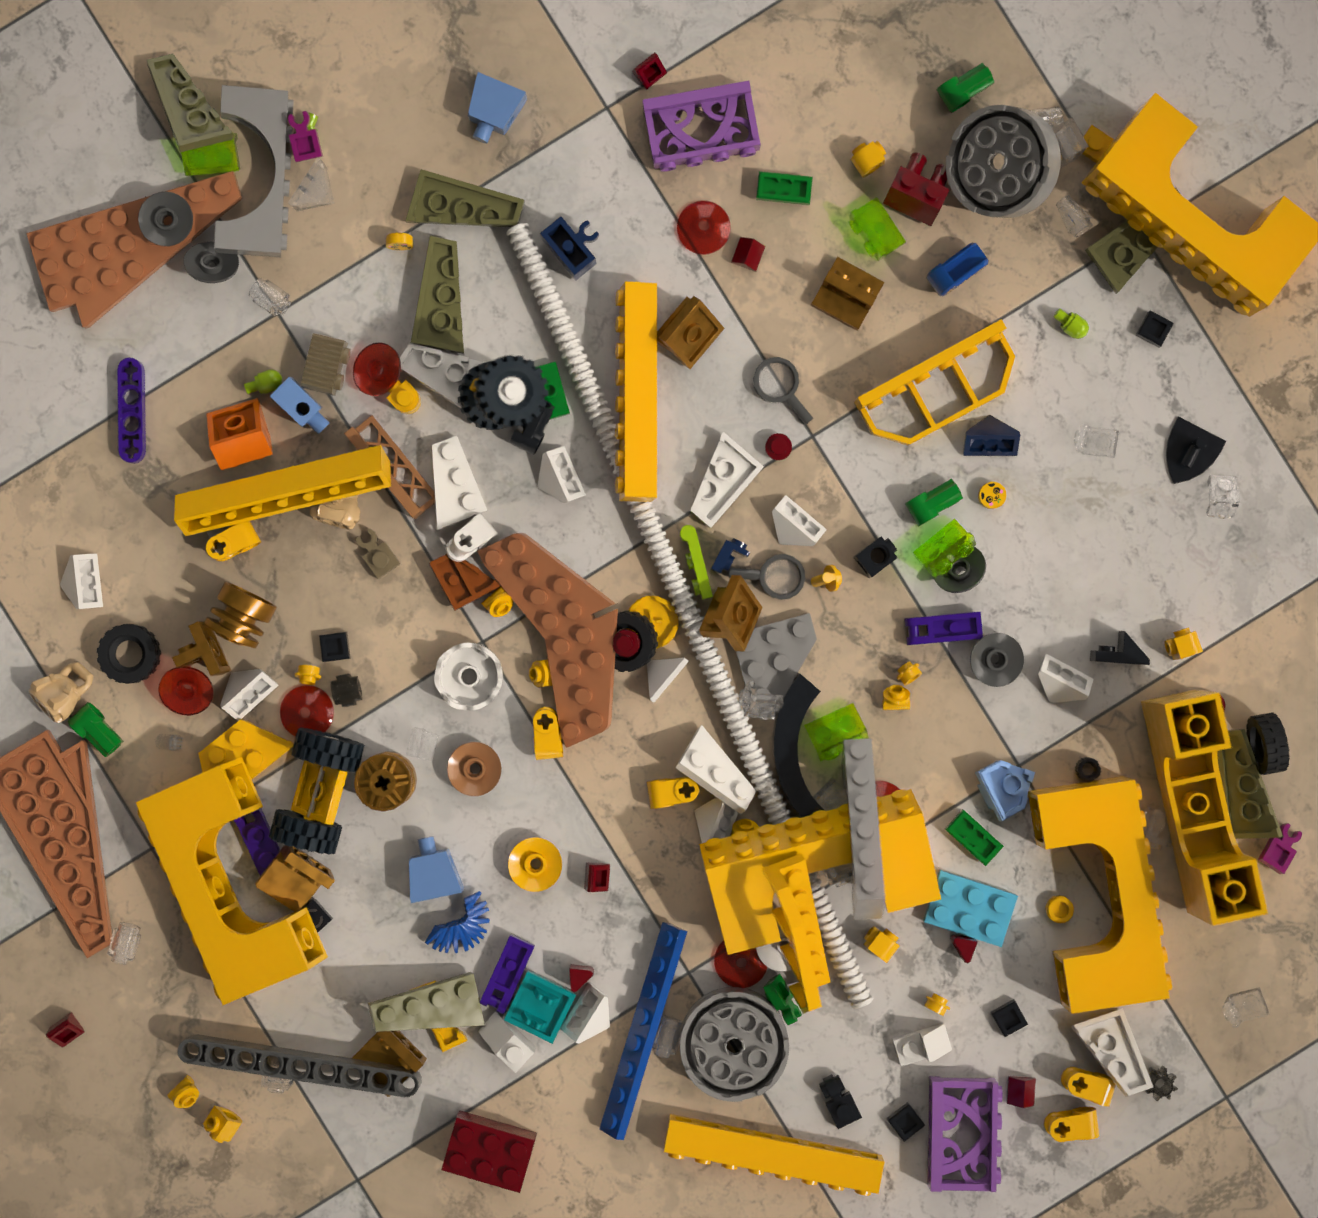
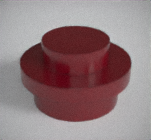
[765,433,792,461]
[613,629,640,657]

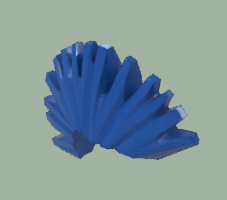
[425,891,490,953]

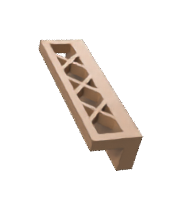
[344,415,435,519]

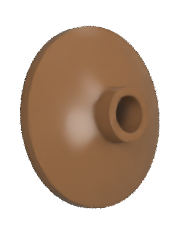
[447,742,502,796]

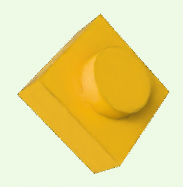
[1075,125,1114,163]

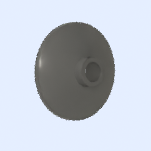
[138,192,193,247]
[184,241,239,283]
[933,544,986,593]
[970,633,1024,687]

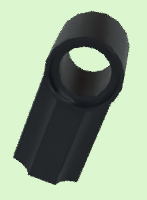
[510,399,555,455]

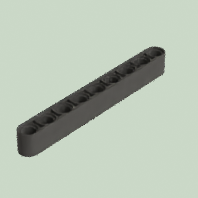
[178,1034,422,1097]

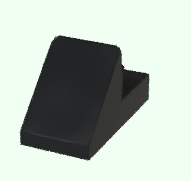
[1090,631,1150,665]

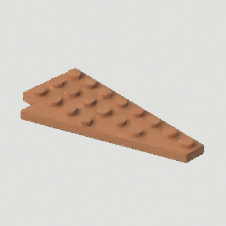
[26,171,242,329]
[0,730,113,958]

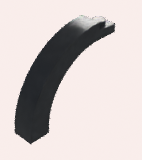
[772,673,826,818]

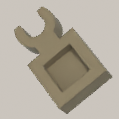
[356,529,401,579]

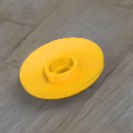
[508,837,562,892]

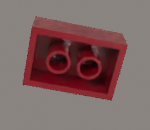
[441,1110,537,1193]

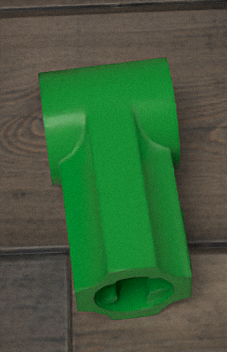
[936,63,995,113]
[905,479,963,527]
[68,702,124,757]

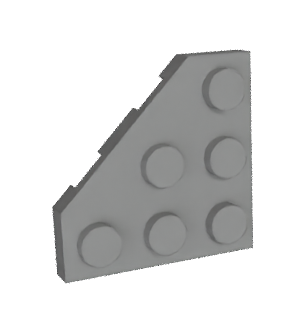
[736,613,817,712]

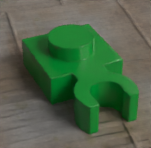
[763,974,802,1026]

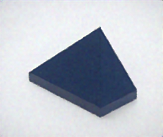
[963,415,1021,456]

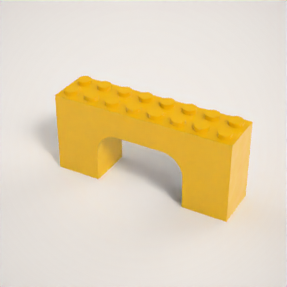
[1081,93,1318,317]
[1141,690,1268,926]
[135,757,328,1005]
[1028,776,1172,1014]
[699,789,941,955]

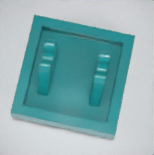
[504,970,577,1044]

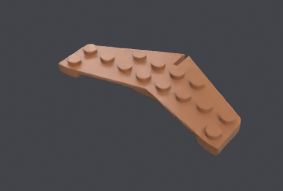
[478,533,618,748]

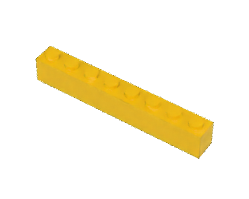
[615,281,657,502]
[174,445,391,536]
[664,1114,885,1196]

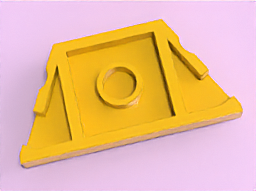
[198,719,294,780]

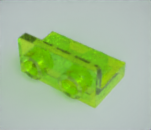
[181,133,241,176]
[848,197,906,261]
[913,519,976,579]
[804,703,869,761]

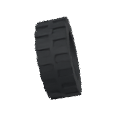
[615,610,658,672]
[96,624,161,684]
[1246,712,1290,775]

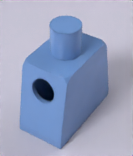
[468,72,527,144]
[270,377,330,434]
[409,836,464,903]

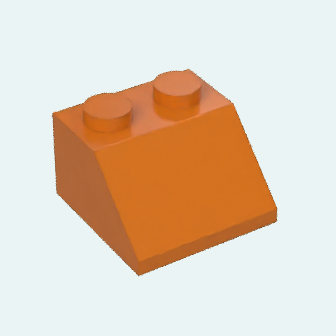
[206,398,273,470]

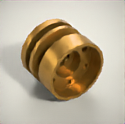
[204,582,277,648]
[354,751,417,812]

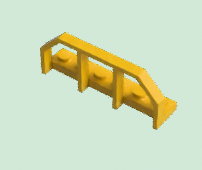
[854,319,1015,446]
[762,854,830,1014]

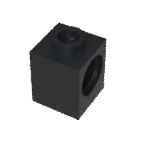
[853,536,898,578]

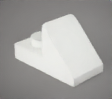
[892,1023,952,1066]

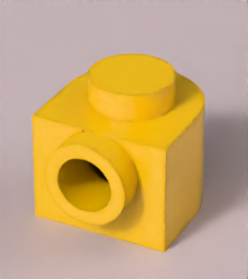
[850,141,886,178]
[386,380,421,414]
[1164,627,1203,660]
[863,926,900,963]
[203,1105,242,1143]

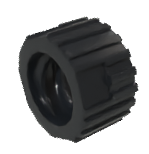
[1075,757,1101,782]

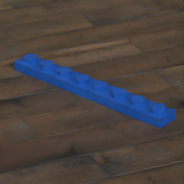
[599,922,688,1140]

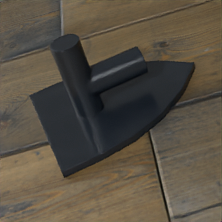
[1166,417,1226,484]

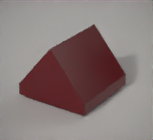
[632,52,667,89]
[731,237,765,272]
[584,862,610,892]
[950,934,978,964]
[569,964,594,992]
[46,1012,85,1048]
[1007,1076,1036,1108]

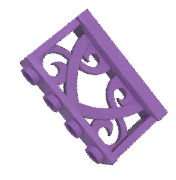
[643,81,761,172]
[927,1076,1003,1192]

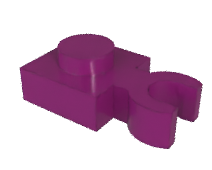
[288,111,323,162]
[1258,823,1302,874]

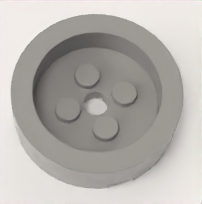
[946,105,1061,218]
[680,987,789,1102]

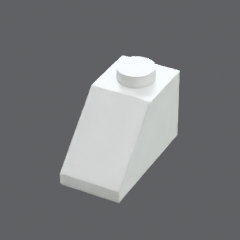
[478,1010,536,1073]

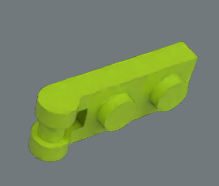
[680,525,713,600]

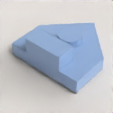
[975,760,1035,821]

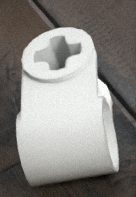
[446,513,498,562]

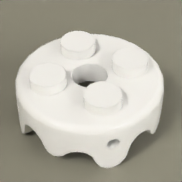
[434,643,503,711]

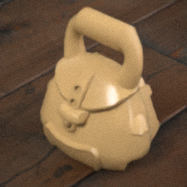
[309,494,361,530]
[29,662,94,723]

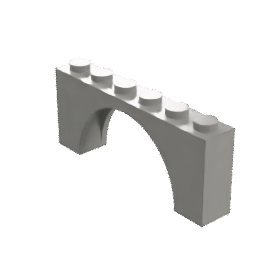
[214,85,294,258]
[841,738,885,920]

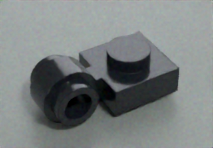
[819,1074,862,1129]

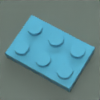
[923,870,1018,947]

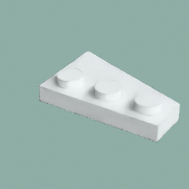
[395,343,485,408]
[690,432,764,528]
[431,436,487,531]
[675,725,756,814]
[1071,1008,1153,1097]

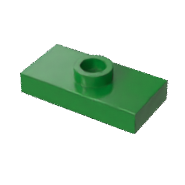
[756,171,813,205]
[536,361,570,420]
[945,809,1004,866]

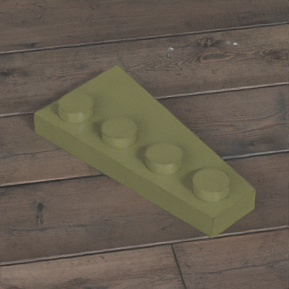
[147,54,233,152]
[405,169,525,227]
[1085,187,1180,294]
[410,236,464,354]
[1217,729,1283,839]
[368,972,485,1032]

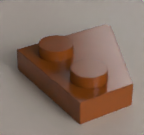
[429,554,501,611]

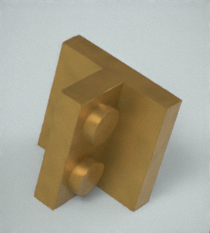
[811,256,885,331]
[657,296,725,369]
[699,575,763,652]
[172,621,232,676]

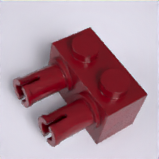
[883,152,950,226]

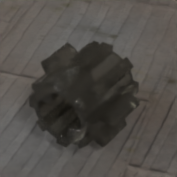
[330,673,363,707]
[1144,1066,1178,1101]

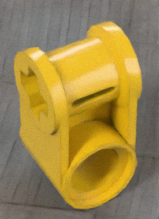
[206,521,261,562]
[533,706,563,760]
[646,776,700,809]
[1061,1066,1116,1107]
[1044,1107,1099,1142]

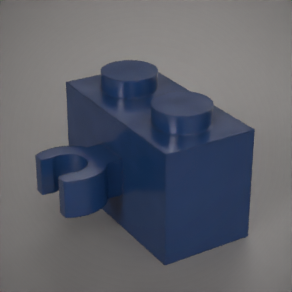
[540,216,599,280]

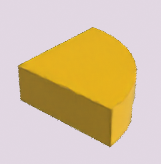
[432,1027,468,1052]

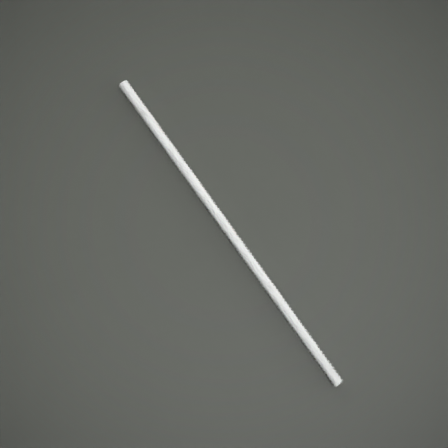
[506,223,874,1009]

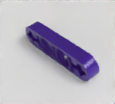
[117,357,146,464]

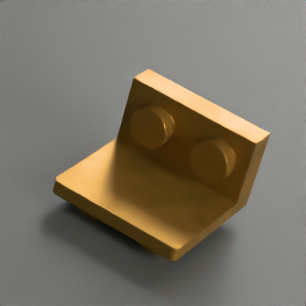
[255,845,335,912]
[352,1030,427,1097]

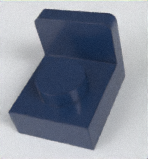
[711,538,750,574]

